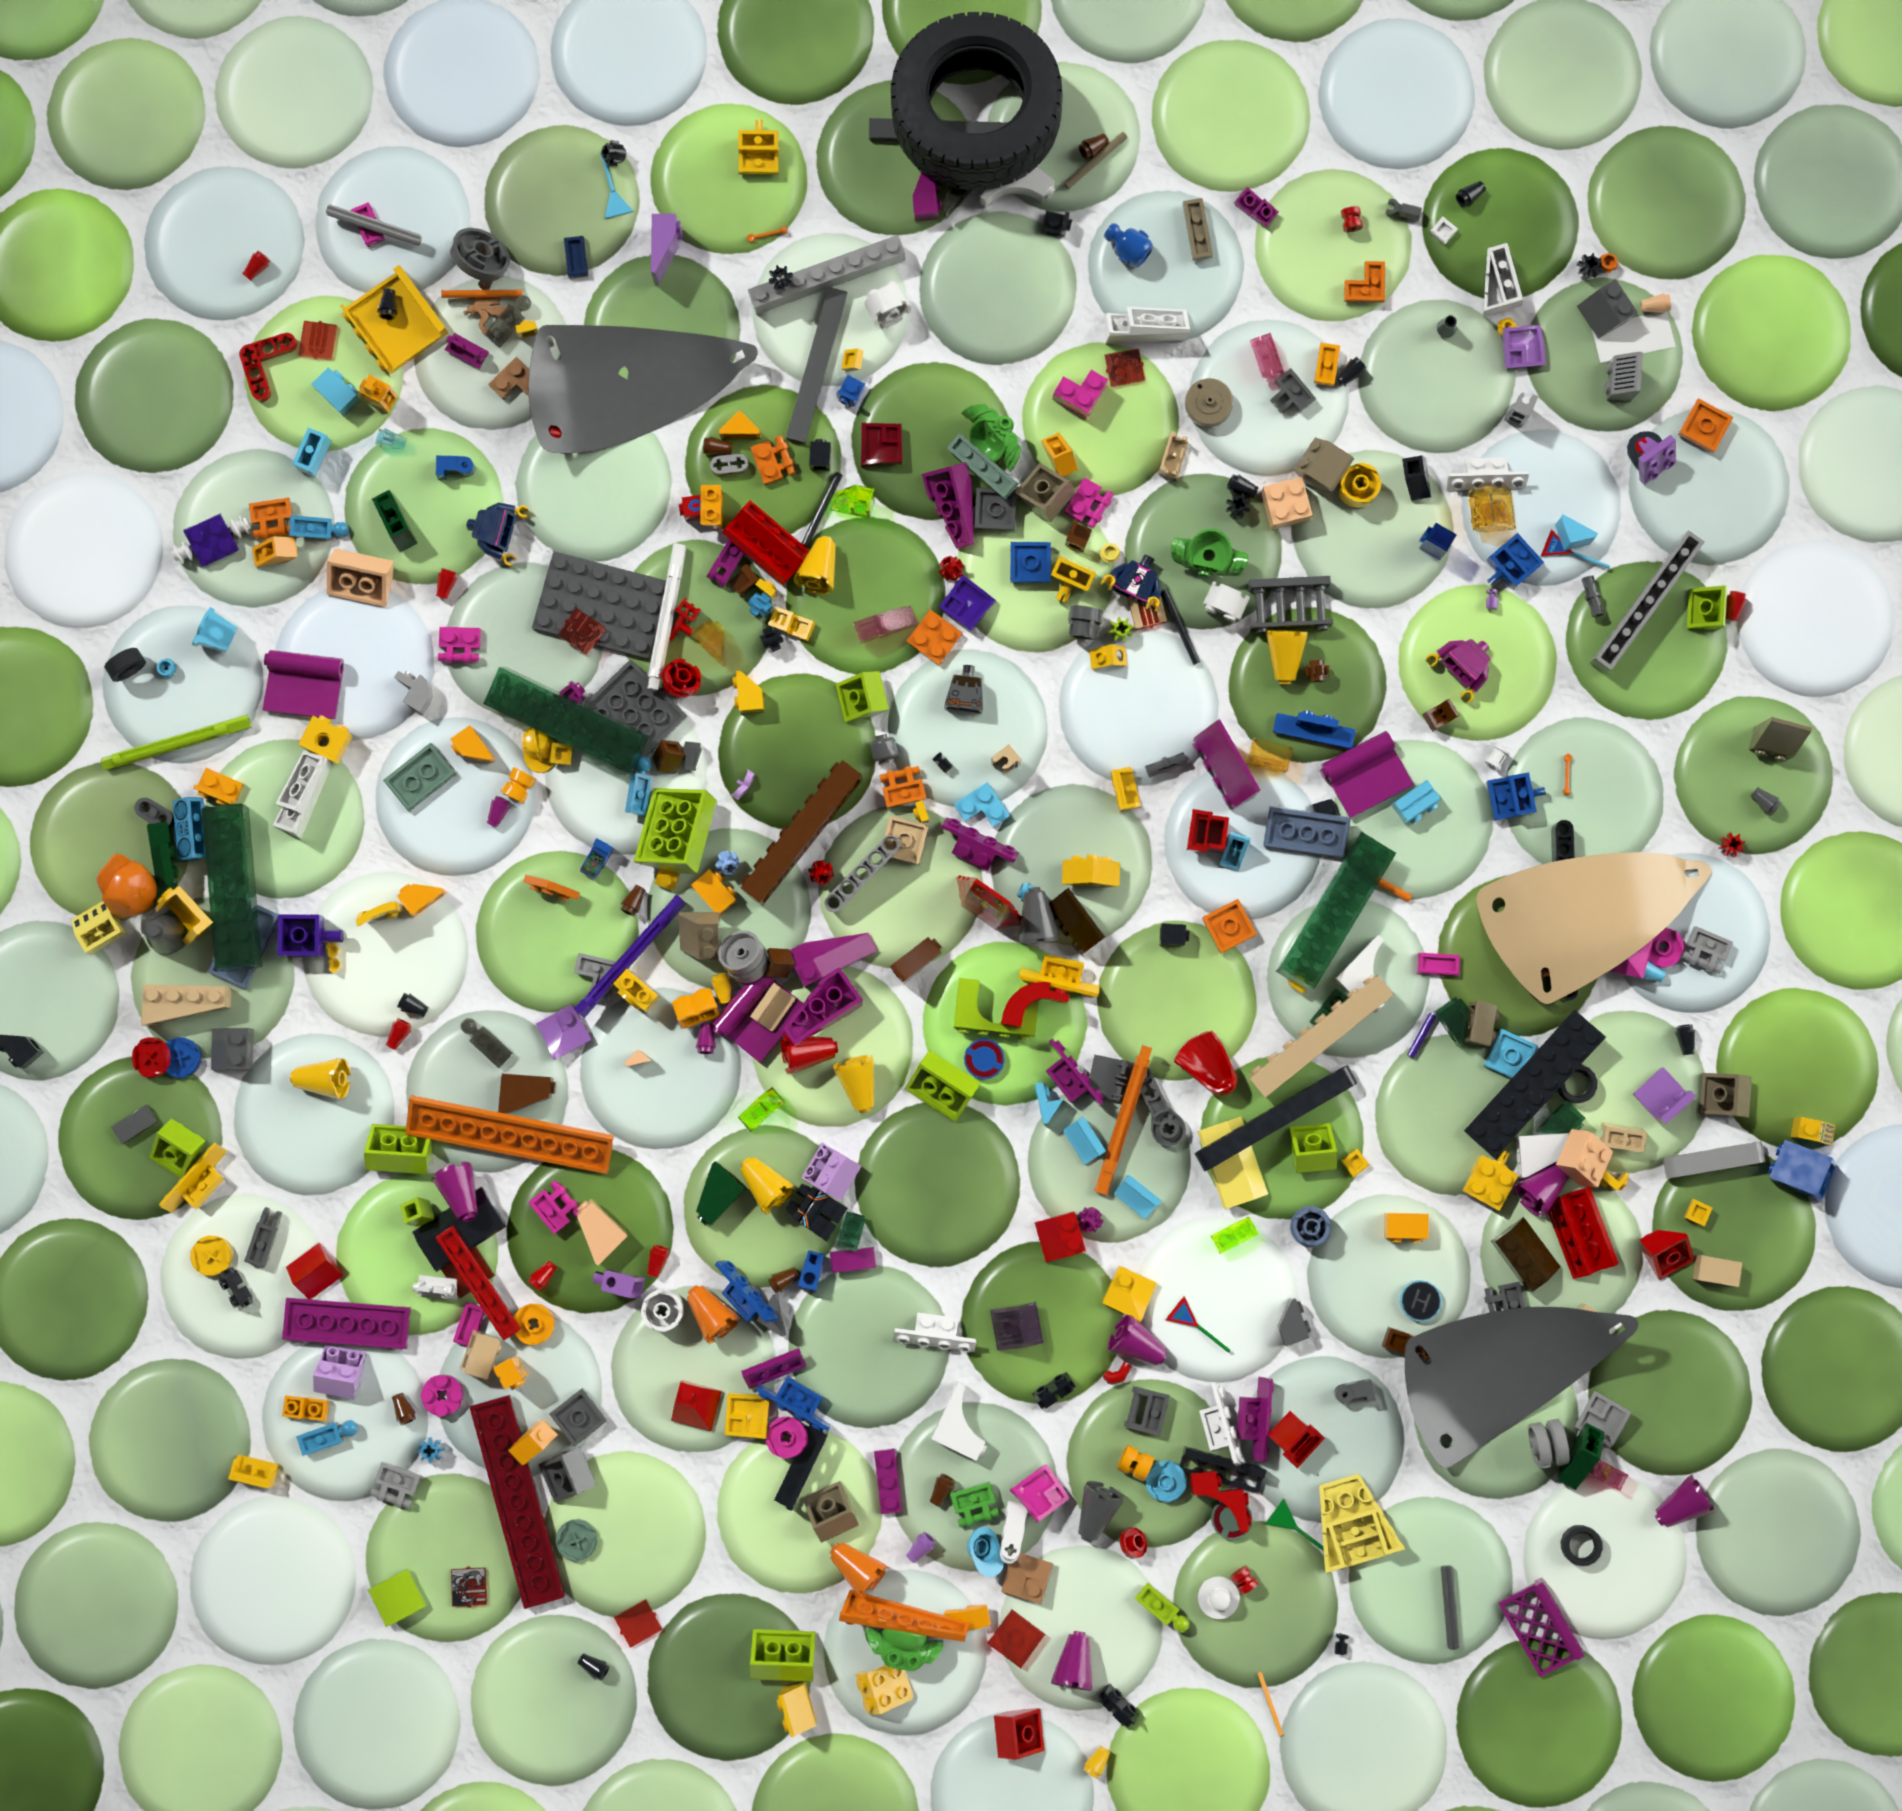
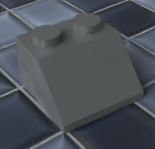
[1577,279,1637,339]
[211,1028,254,1070]
[539,1447,596,1503]

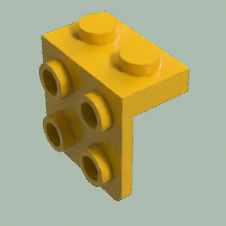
[855,1665,913,1715]

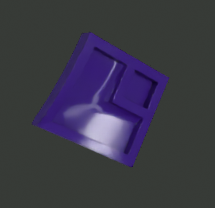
[939,575,996,632]

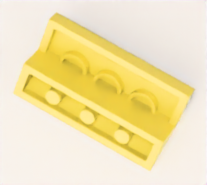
[1197,1116,1268,1209]

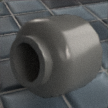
[870,734,898,764]

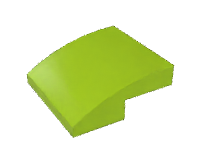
[368,1569,426,1627]

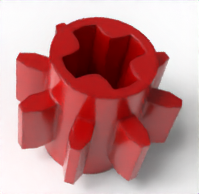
[938,556,964,581]
[1718,832,1746,858]
[808,860,834,886]

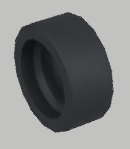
[104,647,146,682]
[1558,1065,1598,1103]
[1560,1525,1603,1566]

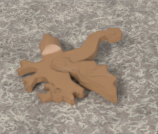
[463,298,511,335]

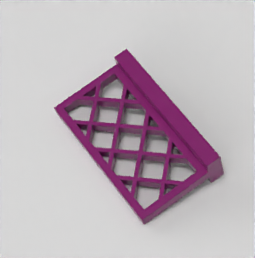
[1498,1577,1585,1677]

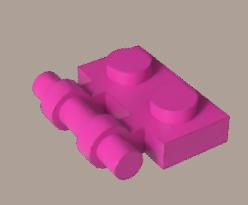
[1064,477,1114,529]
[438,627,481,664]
[528,1180,578,1234]

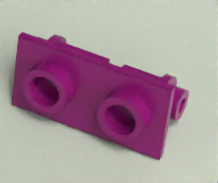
[445,333,489,369]

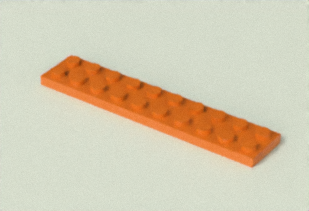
[405,1095,614,1174]

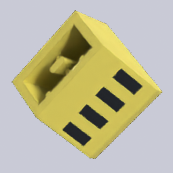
[71,901,128,955]

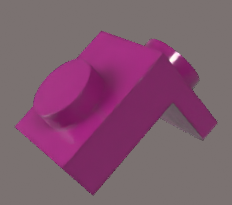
[554,680,586,713]

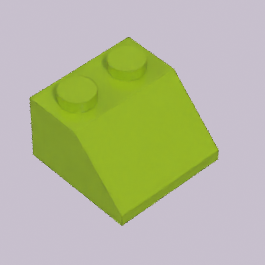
[836,671,889,723]
[149,1118,206,1178]
[1289,1123,1337,1173]

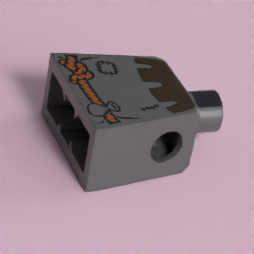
[944,665,983,713]

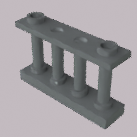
[1248,576,1333,634]

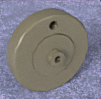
[1185,378,1233,427]

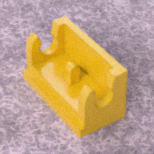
[1110,767,1141,812]
[228,1455,279,1489]

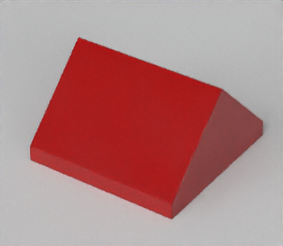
[286,1242,344,1299]

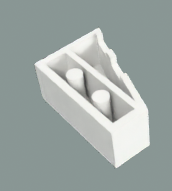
[1483,243,1523,317]

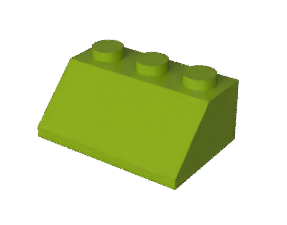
[904,1050,981,1122]
[364,1124,433,1174]
[750,1629,815,1681]

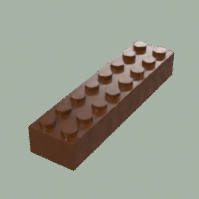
[740,759,863,906]

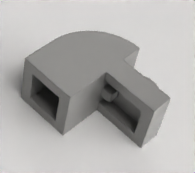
[394,671,433,715]

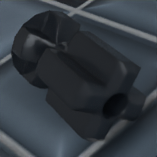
[932,752,953,773]
[1334,1633,1349,1656]

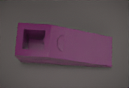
[912,172,942,222]

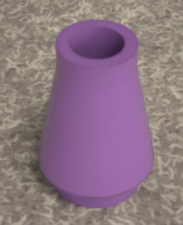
[906,1532,936,1563]

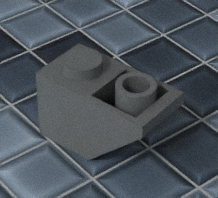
[1277,1298,1311,1346]

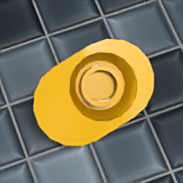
[522,725,554,773]

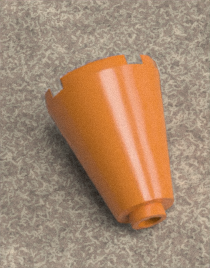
[687,1285,741,1344]
[830,1542,888,1599]

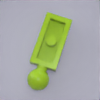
[1134,1582,1189,1633]

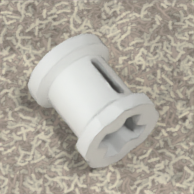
[1484,744,1510,771]

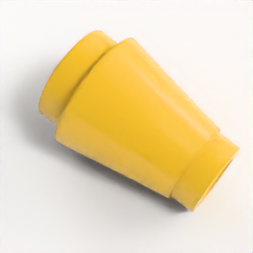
[711,973,731,1004]
[1083,1745,1111,1779]

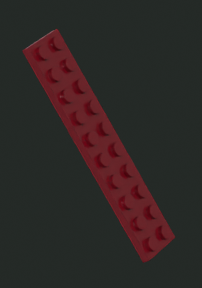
[469,1395,565,1609]

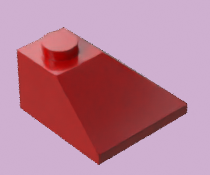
[1639,1230,1695,1280]
[671,1380,722,1431]

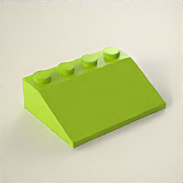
[633,788,717,874]

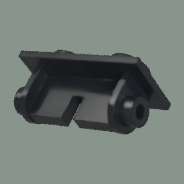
[218,1267,253,1311]
[1032,1372,1076,1409]
[1098,1684,1139,1728]

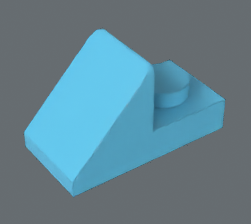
[1034,1082,1063,1124]

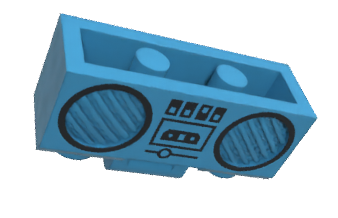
[173,797,209,862]

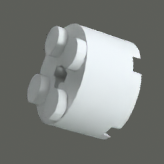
[865,281,911,328]
[1203,581,1250,623]
[641,1289,685,1332]

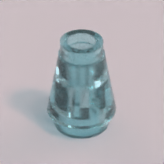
[375,428,407,450]

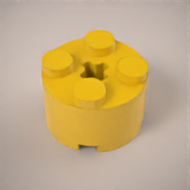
[1338,463,1381,508]

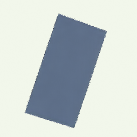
[1263,806,1351,858]
[208,898,278,989]

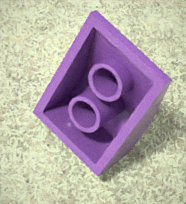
[651,214,683,285]

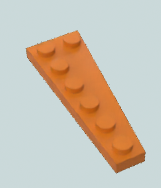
[839,1589,970,1642]

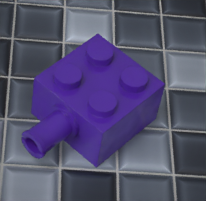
[277,914,344,957]

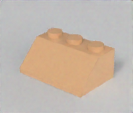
[327,548,394,607]

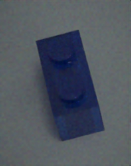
[1419,523,1457,560]

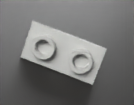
[413,1275,457,1300]

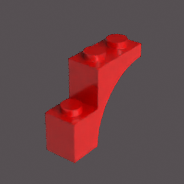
[1190,1470,1252,1533]

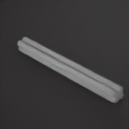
[326,204,422,246]

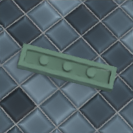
[947,433,1019,499]

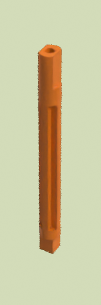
[1094,1045,1152,1195]

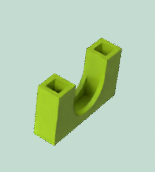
[953,978,1039,1040]

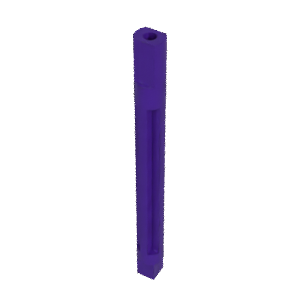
[574,895,686,1018]

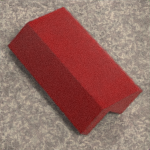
[722,500,810,586]
[1548,1186,1619,1279]

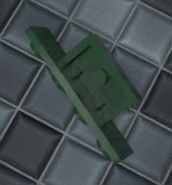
[147,822,179,899]

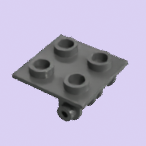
[1086,1054,1134,1102]

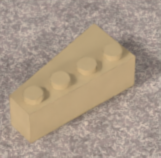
[141,984,231,1027]

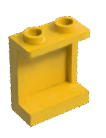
[155,886,213,946]

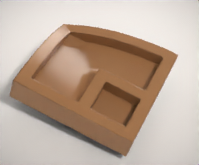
[1001,1552,1053,1604]

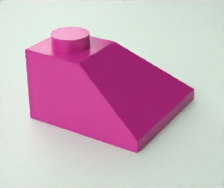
[1608,939,1653,979]

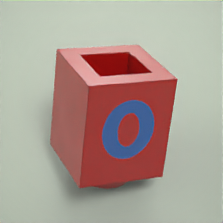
[679,495,701,522]

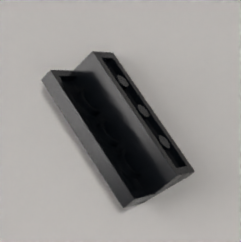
[413,1187,506,1272]

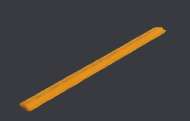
[1257,1672,1283,1736]

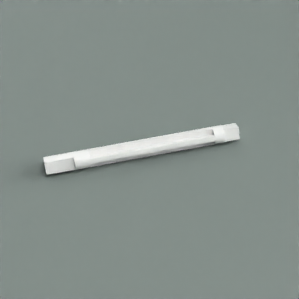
[647,543,687,692]

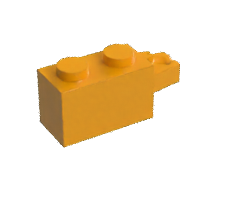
[359,375,398,413]

